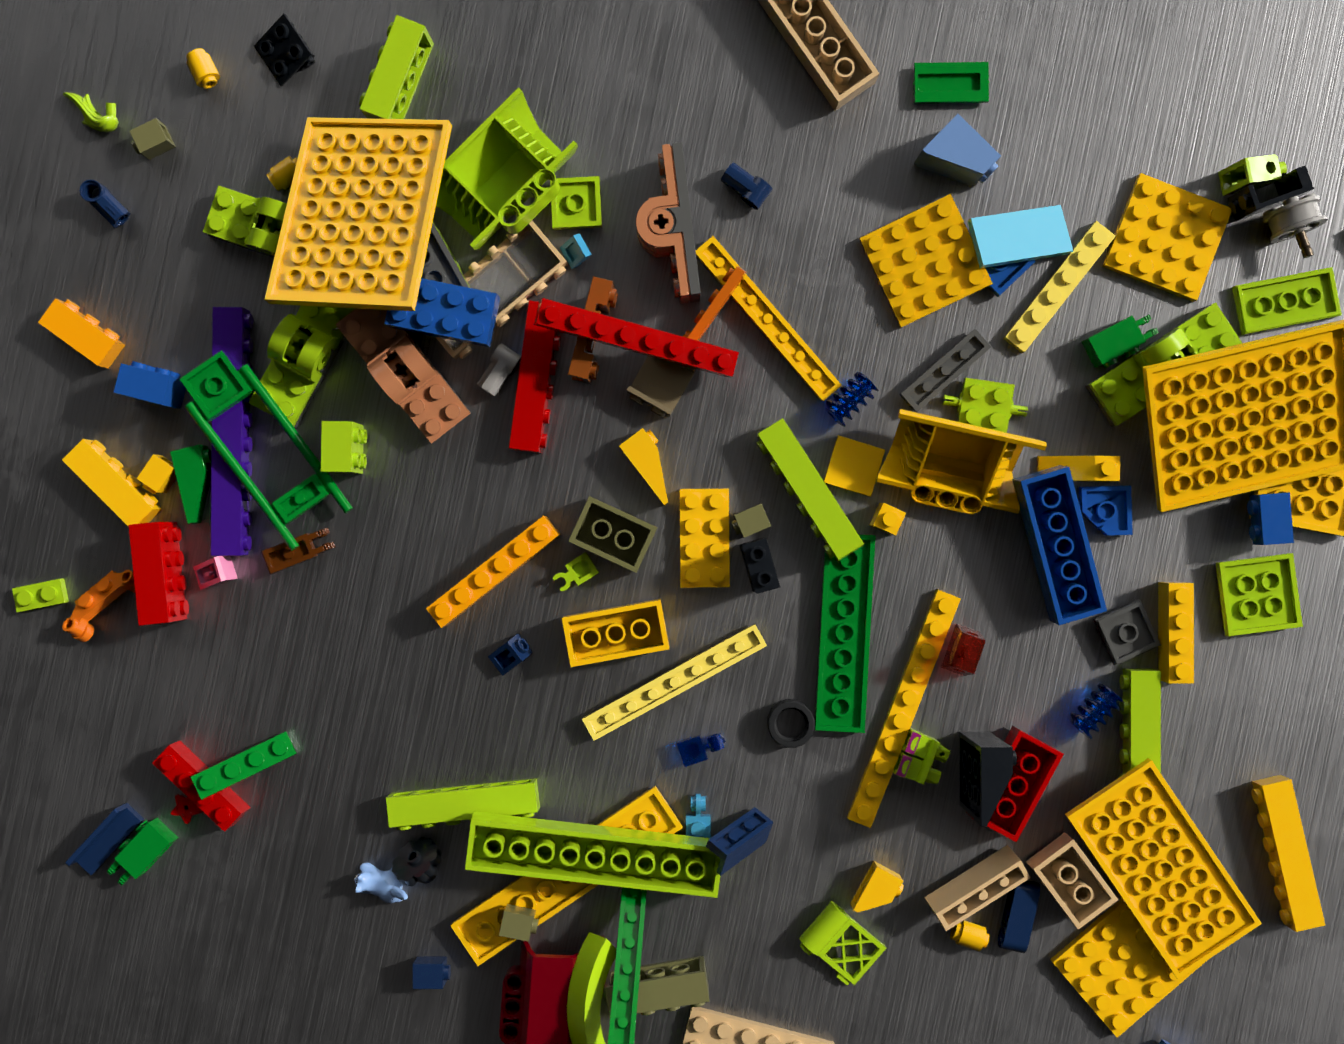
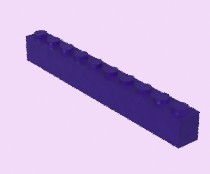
[211,307,253,556]

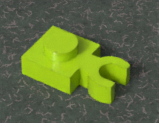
[553,552,599,592]

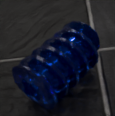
[825,372,879,427]
[1070,684,1125,740]

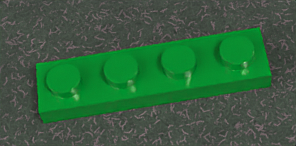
[191,732,297,800]

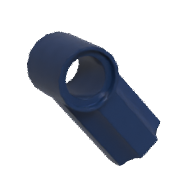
[721,162,773,210]
[79,179,131,228]

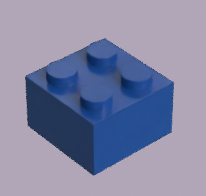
[113,361,186,409]

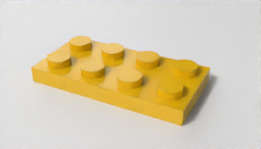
[680,489,730,588]

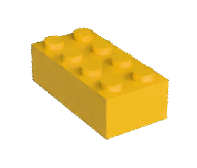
[562,598,670,667]

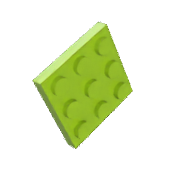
[1215,553,1303,636]

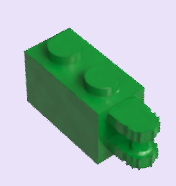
[1081,314,1159,368]
[106,817,179,886]

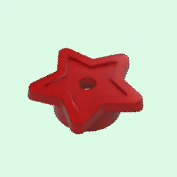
[171,794,203,824]

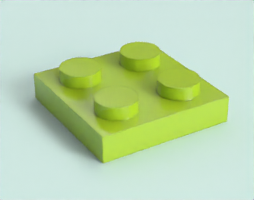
[550,176,602,230]

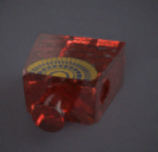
[941,624,985,676]

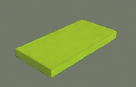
[1232,267,1342,335]

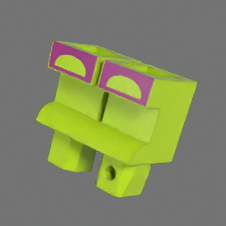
[893,728,950,785]

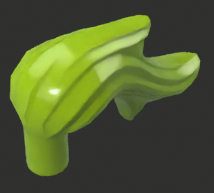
[63,92,119,133]

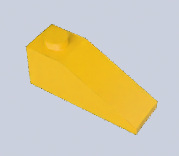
[619,428,668,506]
[1037,456,1120,482]

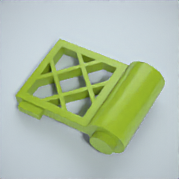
[799,901,886,986]

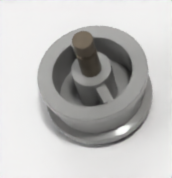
[1262,193,1328,259]

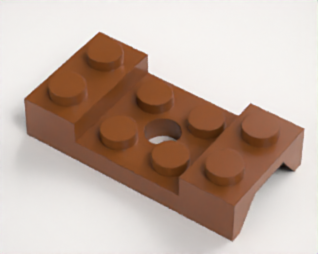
[568,276,618,385]

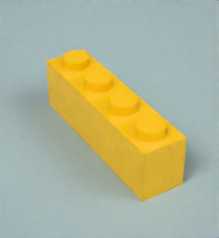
[62,439,162,527]
[1158,582,1194,684]

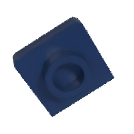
[488,634,533,676]

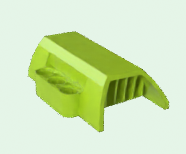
[436,87,578,250]

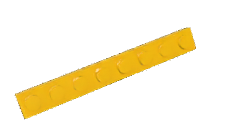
[695,236,842,402]

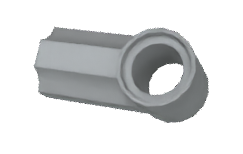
[477,344,521,396]

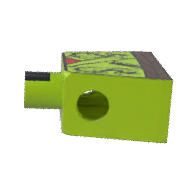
[1218,154,1287,196]

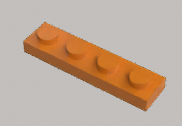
[683,266,747,341]

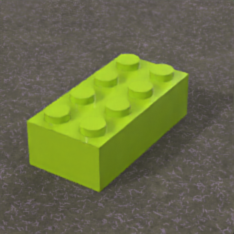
[359,15,434,119]

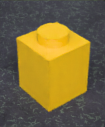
[137,454,176,494]
[869,502,906,536]

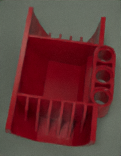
[499,935,604,1044]

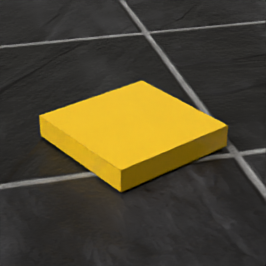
[824,435,885,497]

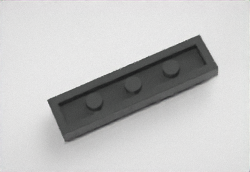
[899,329,991,412]

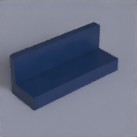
[65,803,145,875]
[706,807,773,876]

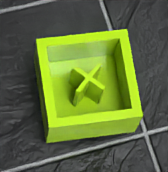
[321,421,367,474]

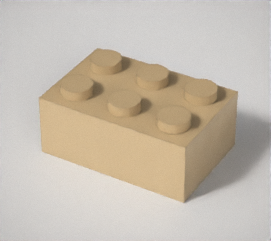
[1026,833,1119,930]

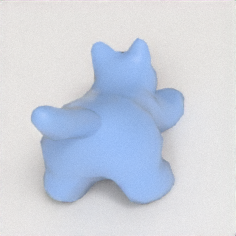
[354,863,408,903]

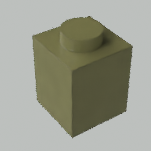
[130,118,176,160]
[731,503,771,538]
[499,904,539,942]

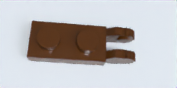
[261,528,335,574]

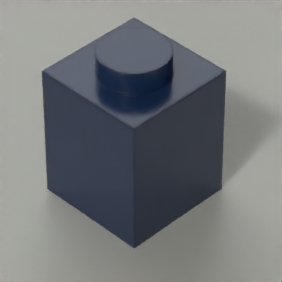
[413,956,451,989]

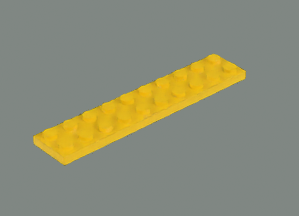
[450,785,683,966]

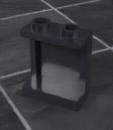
[739,538,780,594]

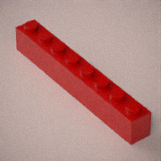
[533,298,739,377]

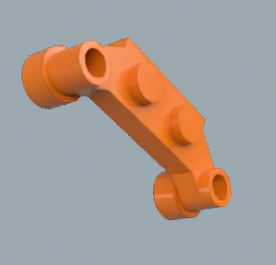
[62,570,135,642]

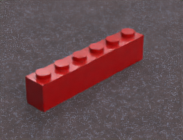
[509,300,561,453]

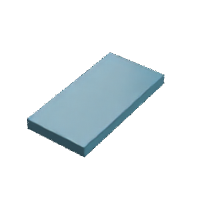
[968,205,1073,268]

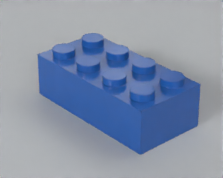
[384,278,500,348]

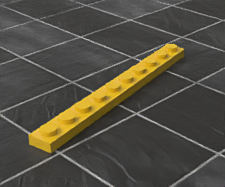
[847,589,961,828]

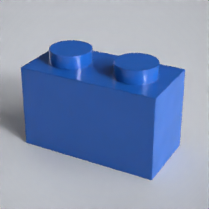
[1247,492,1294,545]

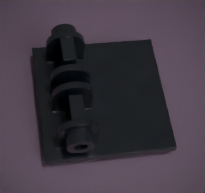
[254,13,315,86]

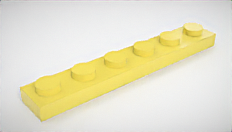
[1003,221,1116,353]

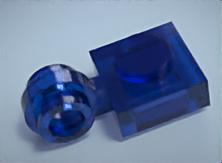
[677,733,726,767]

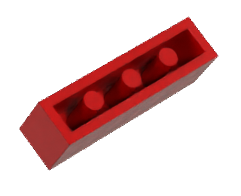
[152,741,251,832]

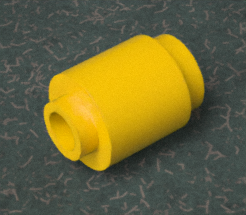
[186,48,220,89]
[266,155,298,191]
[950,920,990,952]

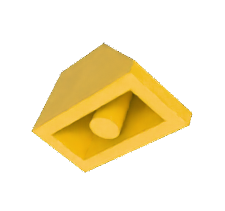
[850,860,904,913]

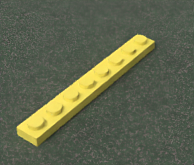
[582,624,767,741]

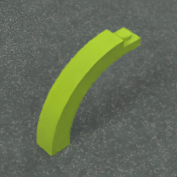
[567,932,616,1044]

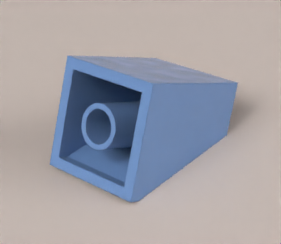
[914,114,1001,187]

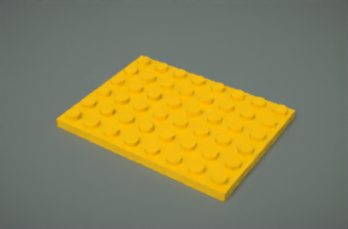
[265,117,452,311]
[1142,320,1344,512]

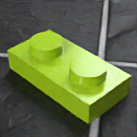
[12,578,69,612]

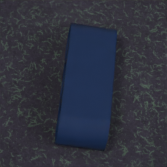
[998,880,1040,953]

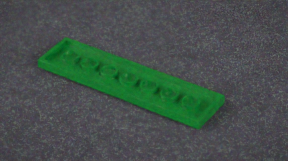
[814,534,876,733]

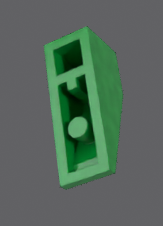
[170,444,212,524]

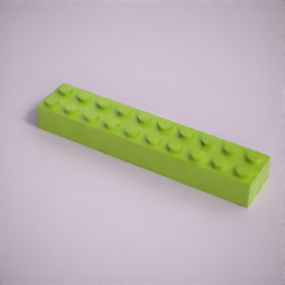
[465,811,721,898]

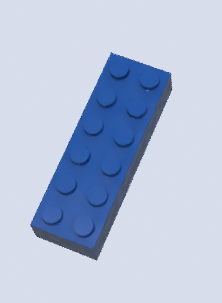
[1012,465,1107,625]

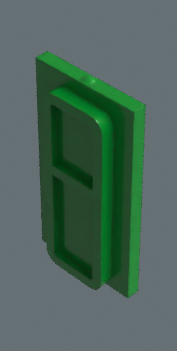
[913,62,989,104]

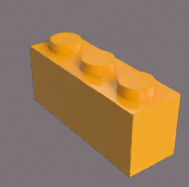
[38,298,125,369]

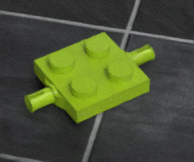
[942,378,1028,433]

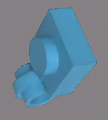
[686,794,711,838]

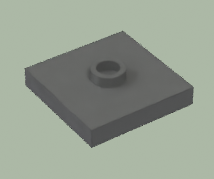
[1093,600,1161,665]

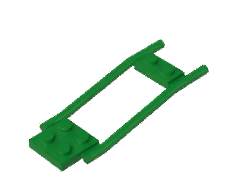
[180,350,353,551]

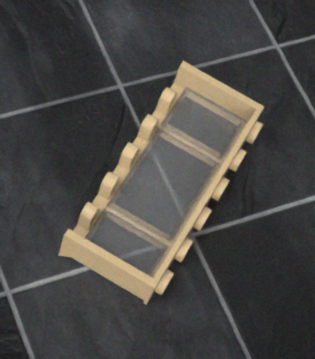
[436,221,568,360]

